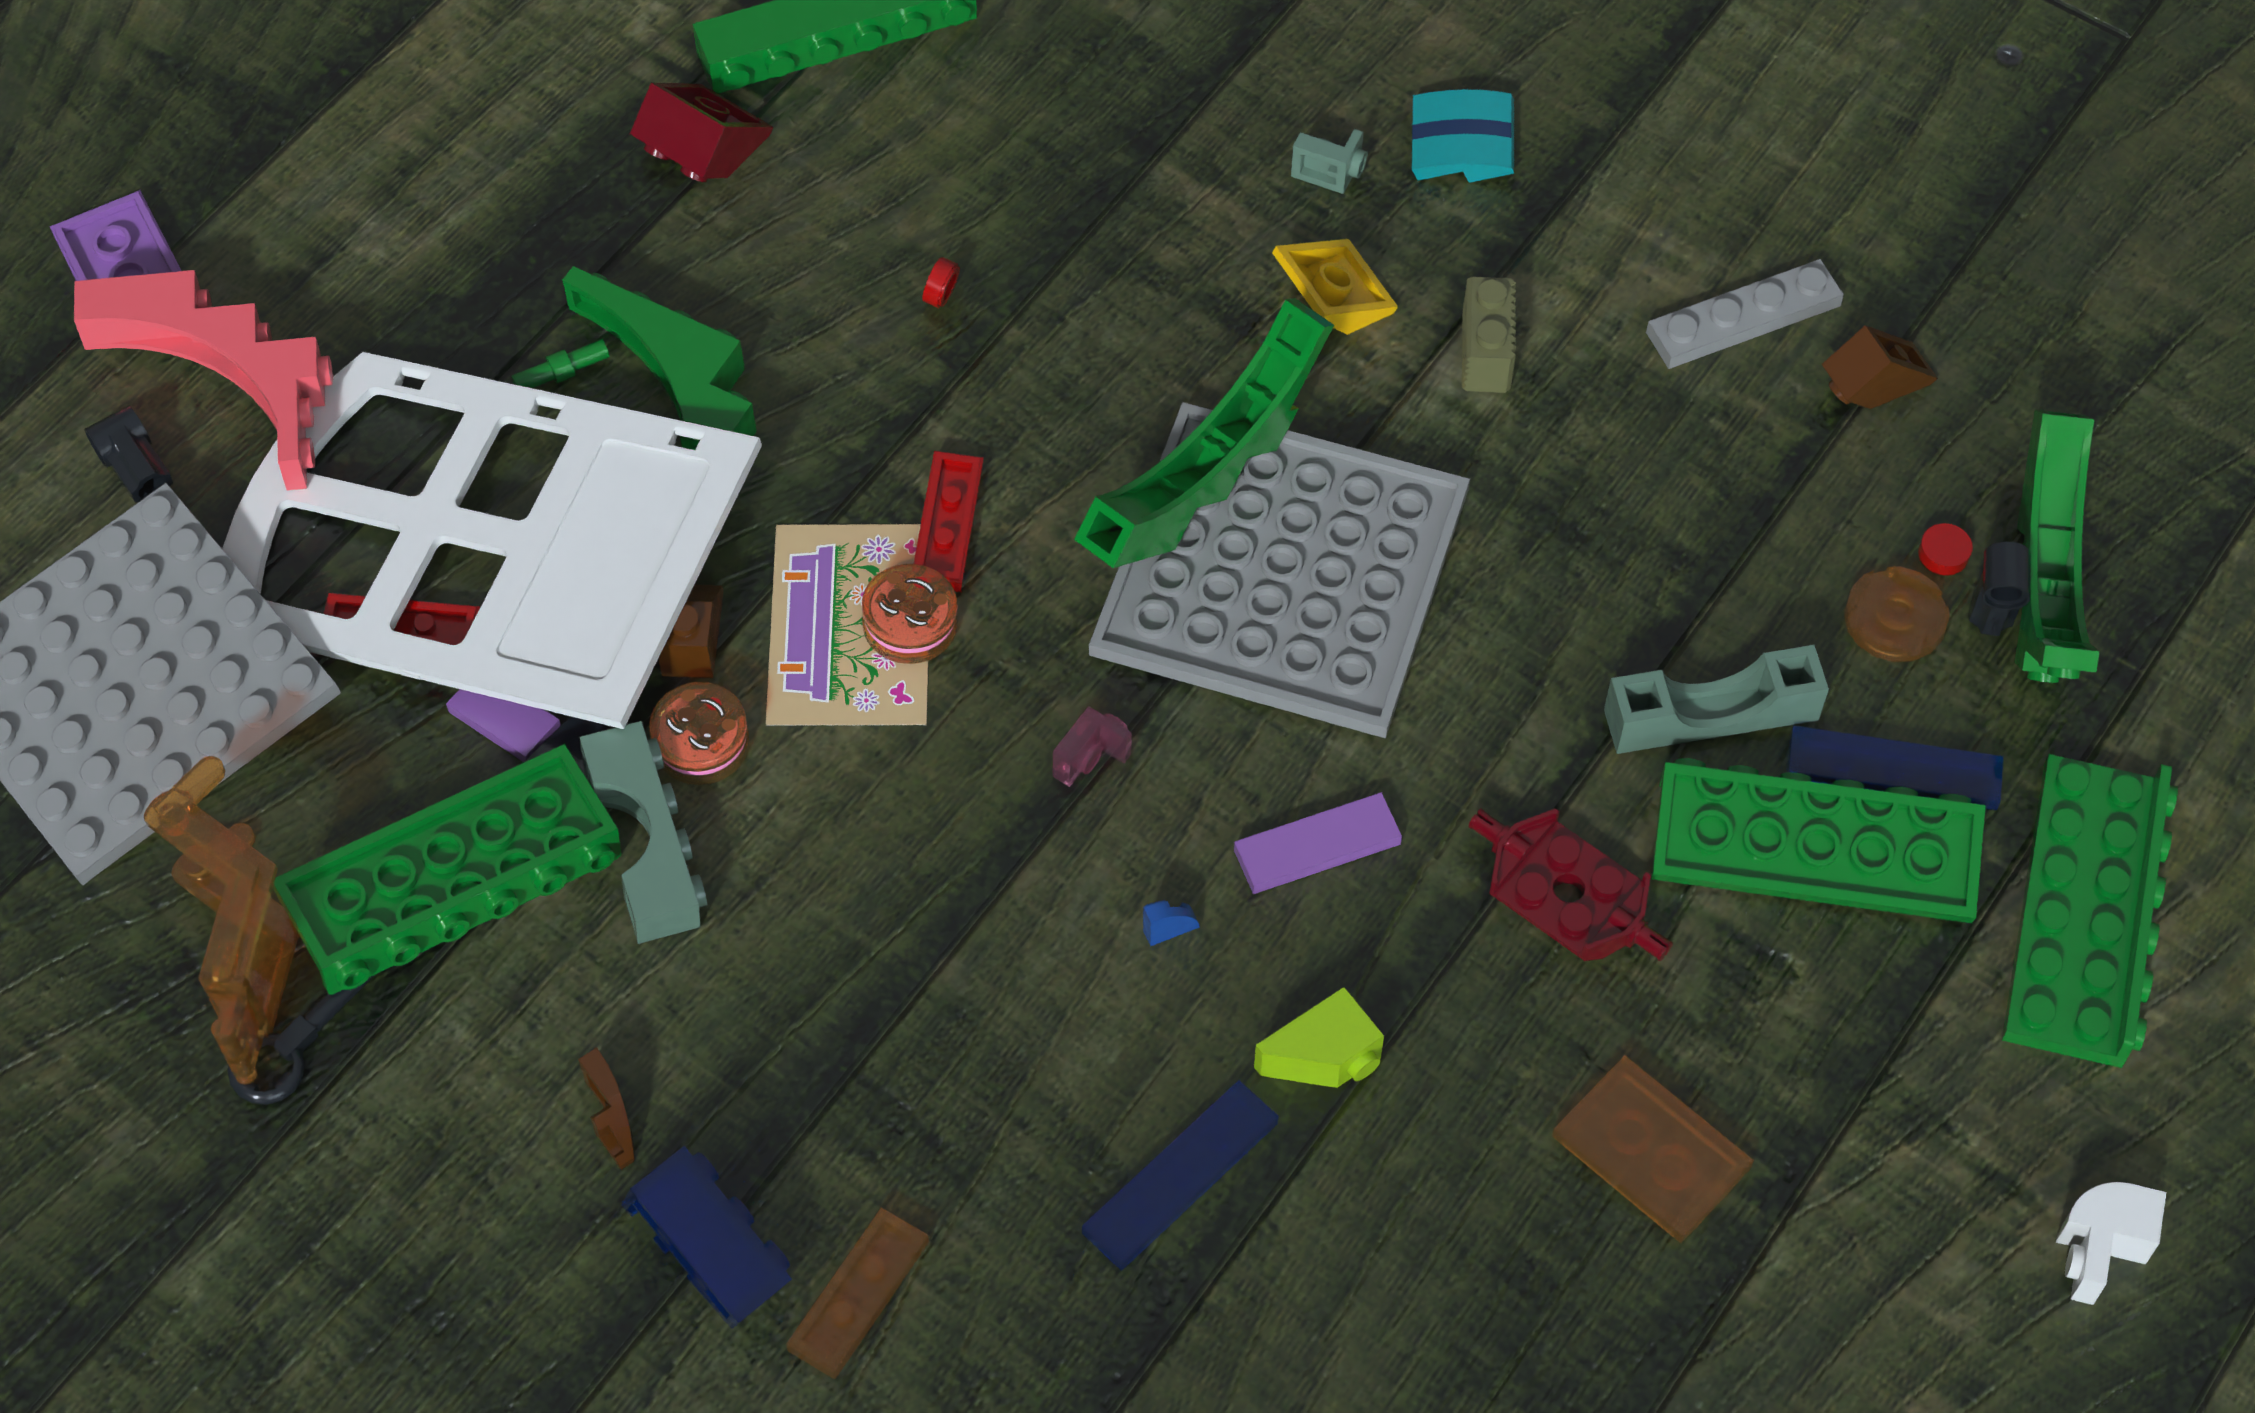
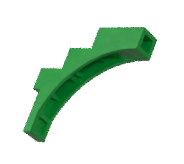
[1074,298,1334,568]
[2014,409,2100,683]

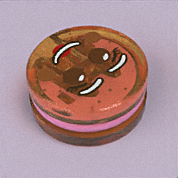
[862,564,957,664]
[649,682,750,785]

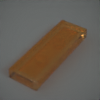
[786,1207,929,1380]

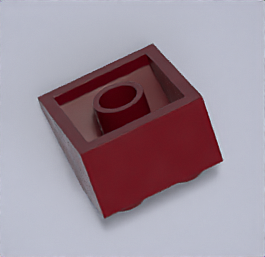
[630,82,773,182]

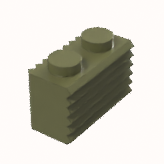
[1462,277,1516,393]

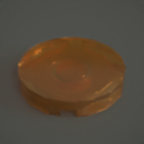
[1844,566,1950,662]

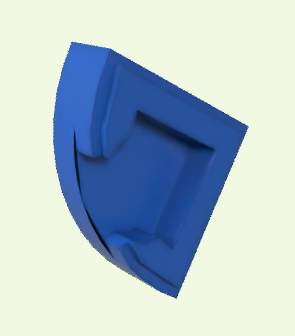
[1143,900,1200,946]

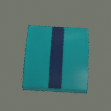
[1412,89,1514,183]

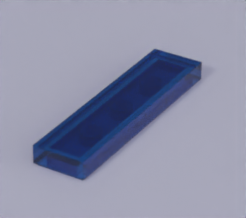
[1787,725,2003,810]
[1082,1080,1279,1271]

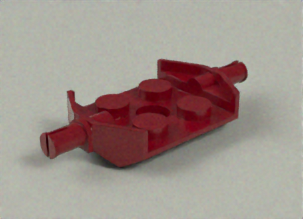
[1468,808,1673,961]

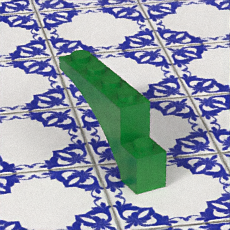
[562,266,757,450]

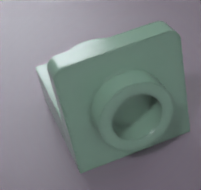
[1291,129,1368,194]

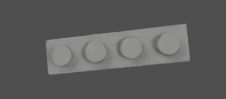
[1646,259,1844,369]

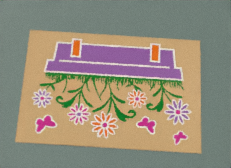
[766,524,930,725]

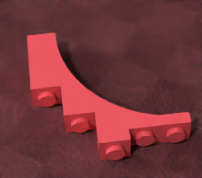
[74,270,333,491]

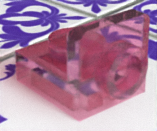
[1053,706,1132,787]

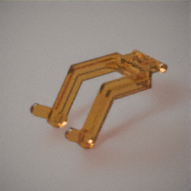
[144,756,299,1084]

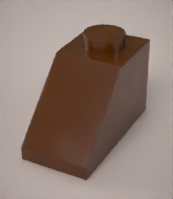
[1822,325,1938,409]
[658,584,724,678]

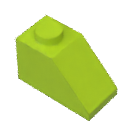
[1254,987,1384,1088]

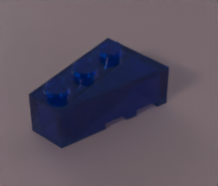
[621,1146,792,1329]

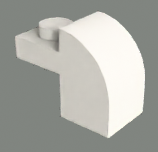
[2056,1182,2166,1305]

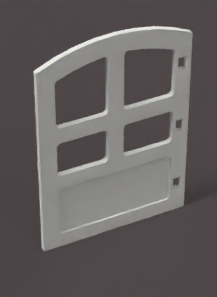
[222,352,762,729]

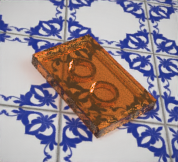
[1552,1055,1754,1243]

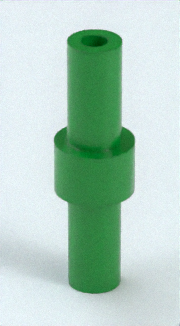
[511,339,610,389]

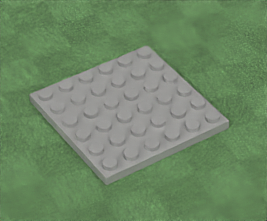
[1089,402,1470,739]
[0,483,341,885]

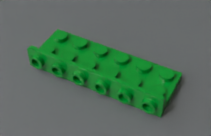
[271,744,621,995]
[2002,754,2178,1068]
[1651,758,1986,923]

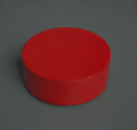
[922,257,960,308]
[1918,523,1973,576]

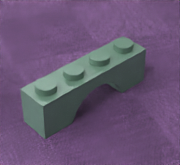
[1604,645,1829,754]
[580,721,707,944]

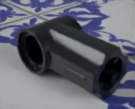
[84,405,173,503]
[1968,542,2031,636]

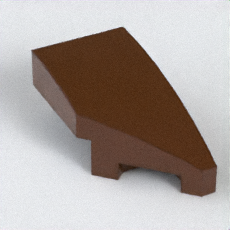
[578,1047,635,1170]

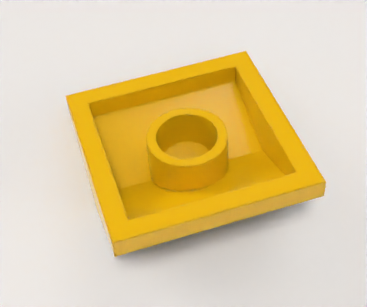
[1272,239,1398,335]

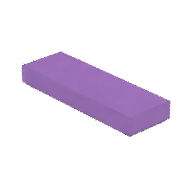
[1234,792,1402,894]

